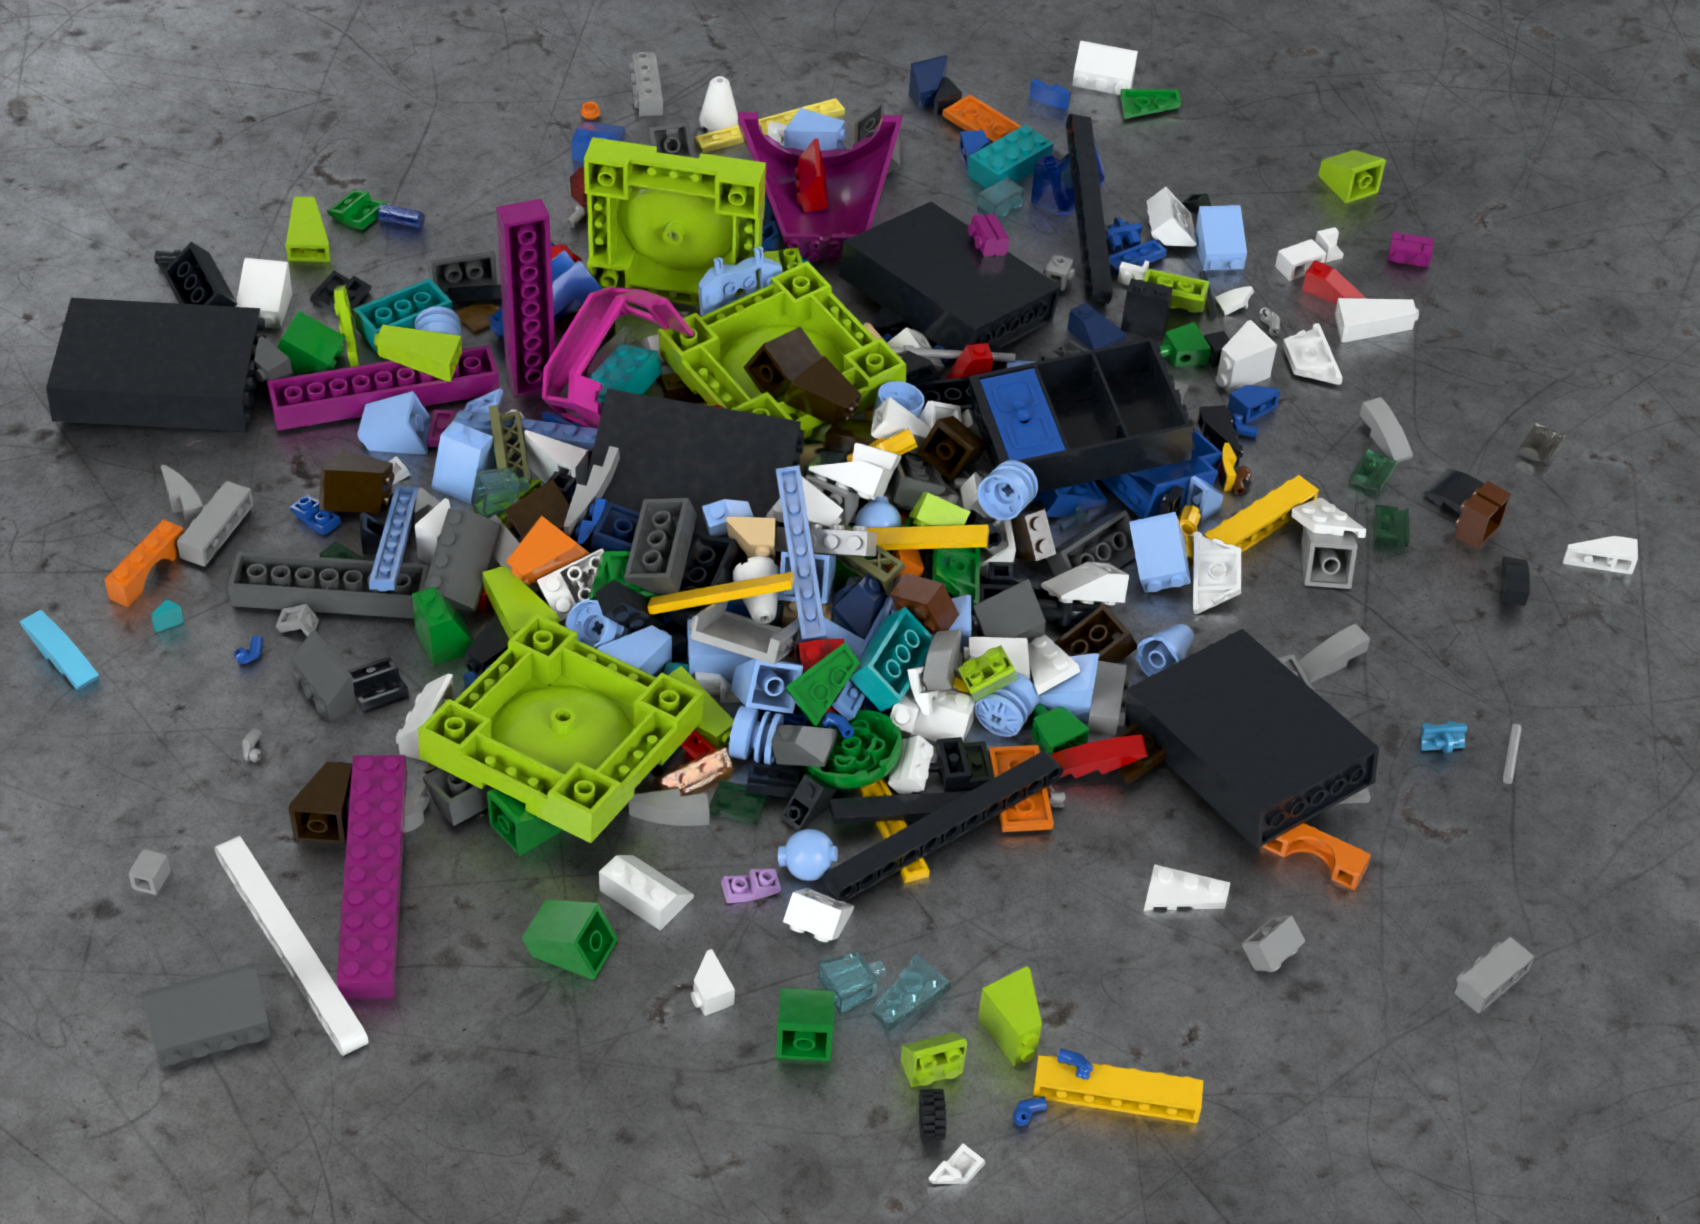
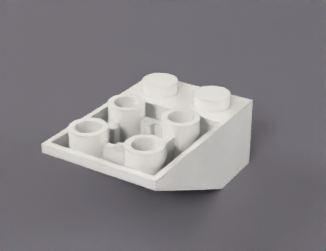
[524,430,588,486]
[808,461,893,500]
[537,549,604,627]
[1041,562,1129,605]

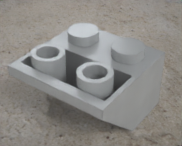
[805,475,859,525]

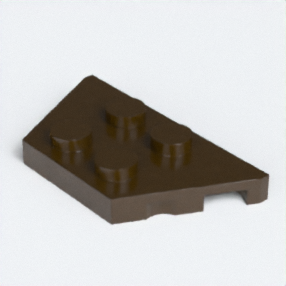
[1114,722,1166,786]

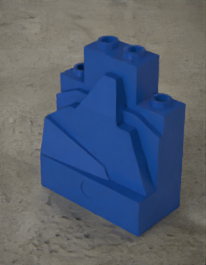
[488,250,602,340]
[1101,429,1223,519]

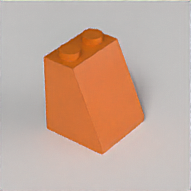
[506,516,591,586]

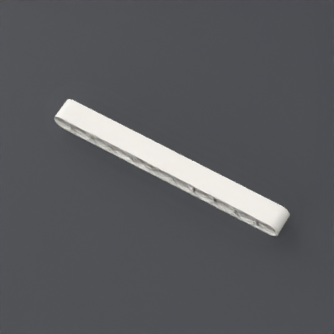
[214,836,369,1056]

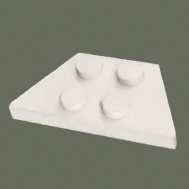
[1282,323,1343,385]
[1291,498,1366,538]
[1193,532,1242,614]

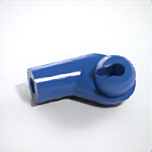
[1232,413,1258,438]
[234,635,263,664]
[820,712,854,738]

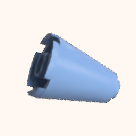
[1136,624,1194,677]

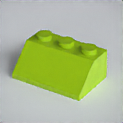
[1143,269,1210,313]

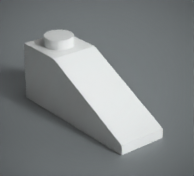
[1563,536,1638,575]

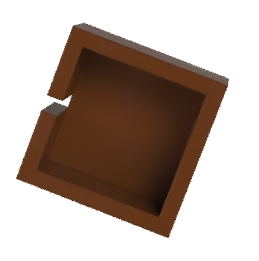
[1454,481,1511,550]
[890,573,959,634]

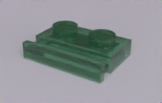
[1349,449,1397,494]
[1374,505,1410,547]
[709,779,768,825]

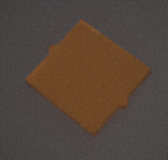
[455,303,499,334]

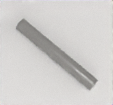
[1503,724,1522,784]

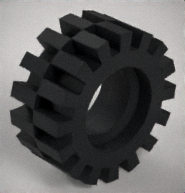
[919,1089,946,1141]

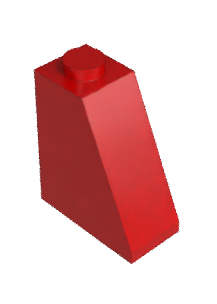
[945,343,993,379]

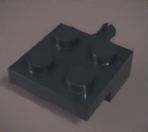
[928,737,994,790]

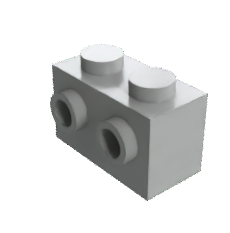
[1241,915,1305,972]

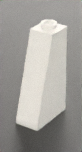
[1334,298,1419,342]

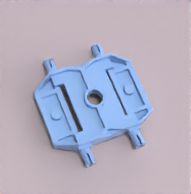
[698,246,782,316]

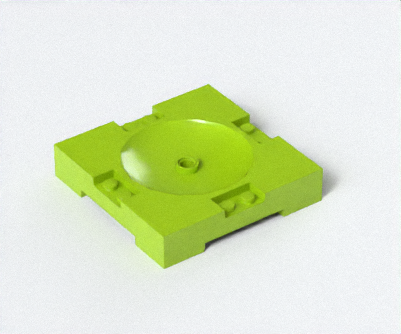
[584,137,766,306]
[658,261,906,439]
[418,614,704,843]

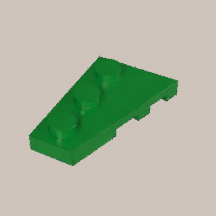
[1120,89,1181,119]
[785,643,860,727]

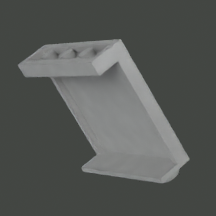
[689,601,801,665]

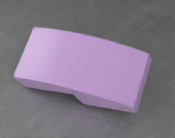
[721,868,781,903]

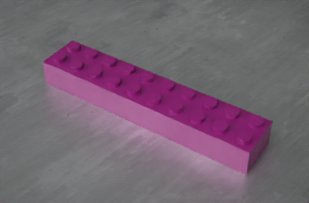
[496,198,555,398]
[267,345,500,431]
[337,755,407,999]

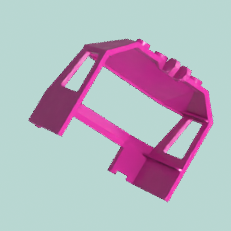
[542,286,694,429]

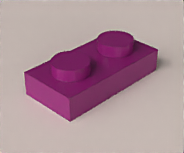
[426,409,457,447]

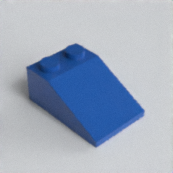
[571,121,625,162]
[1033,481,1108,518]

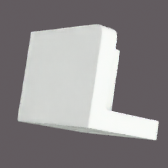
[1315,227,1344,262]

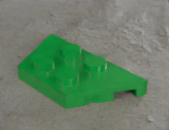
[932,547,980,610]
[589,551,665,600]

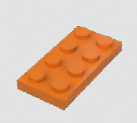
[943,94,1021,144]
[988,745,1054,832]

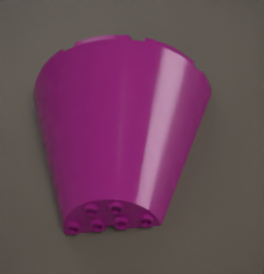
[738,112,902,262]

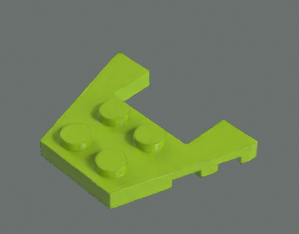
[334,285,360,367]

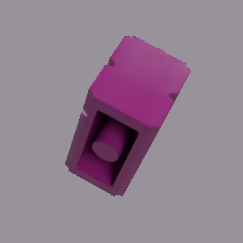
[968,214,1010,257]
[1387,232,1434,268]

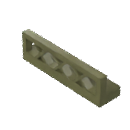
[488,405,531,490]
[828,521,906,596]

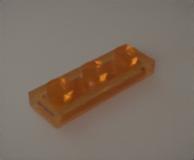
[657,746,733,796]

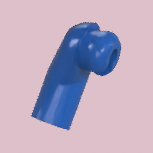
[1057,1048,1093,1080]
[1013,1096,1047,1126]

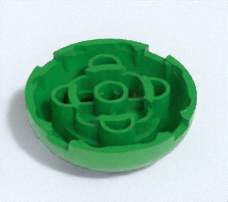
[806,710,903,789]

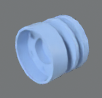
[415,306,462,343]
[871,381,924,421]
[977,460,1038,521]
[565,599,631,649]
[974,673,1039,737]
[729,705,784,765]

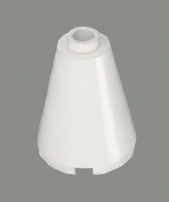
[699,76,738,133]
[733,556,780,624]

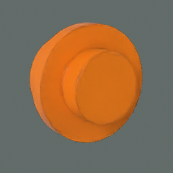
[580,101,600,120]

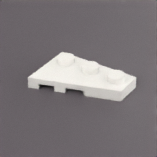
[1144,865,1230,910]

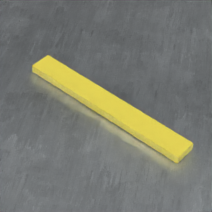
[694,98,845,153]

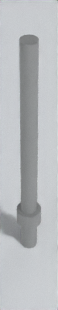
[890,345,1015,362]

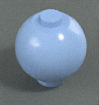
[855,496,902,528]
[778,829,838,881]

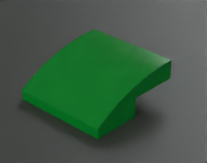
[327,189,389,230]

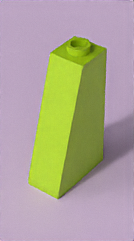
[286,196,331,262]
[374,325,462,382]
[482,566,559,639]
[668,666,734,749]

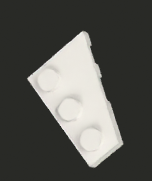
[1028,635,1080,695]

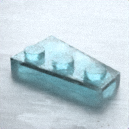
[871,953,951,1030]

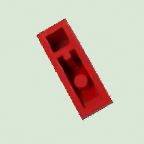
[1302,260,1367,305]

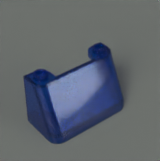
[1031,134,1106,216]

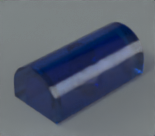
[378,204,426,229]

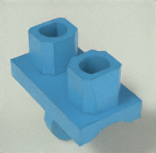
[1420,721,1467,753]

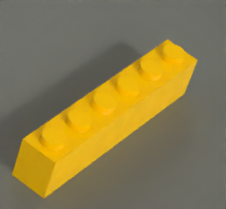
[1203,475,1319,552]
[1033,1055,1203,1123]

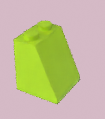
[1318,150,1386,203]
[978,966,1042,1067]

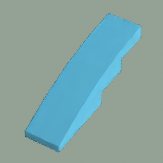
[19,610,99,691]

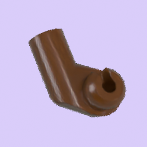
[1233,466,1252,496]

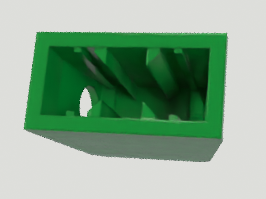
[1159,322,1211,367]
[1031,704,1090,755]

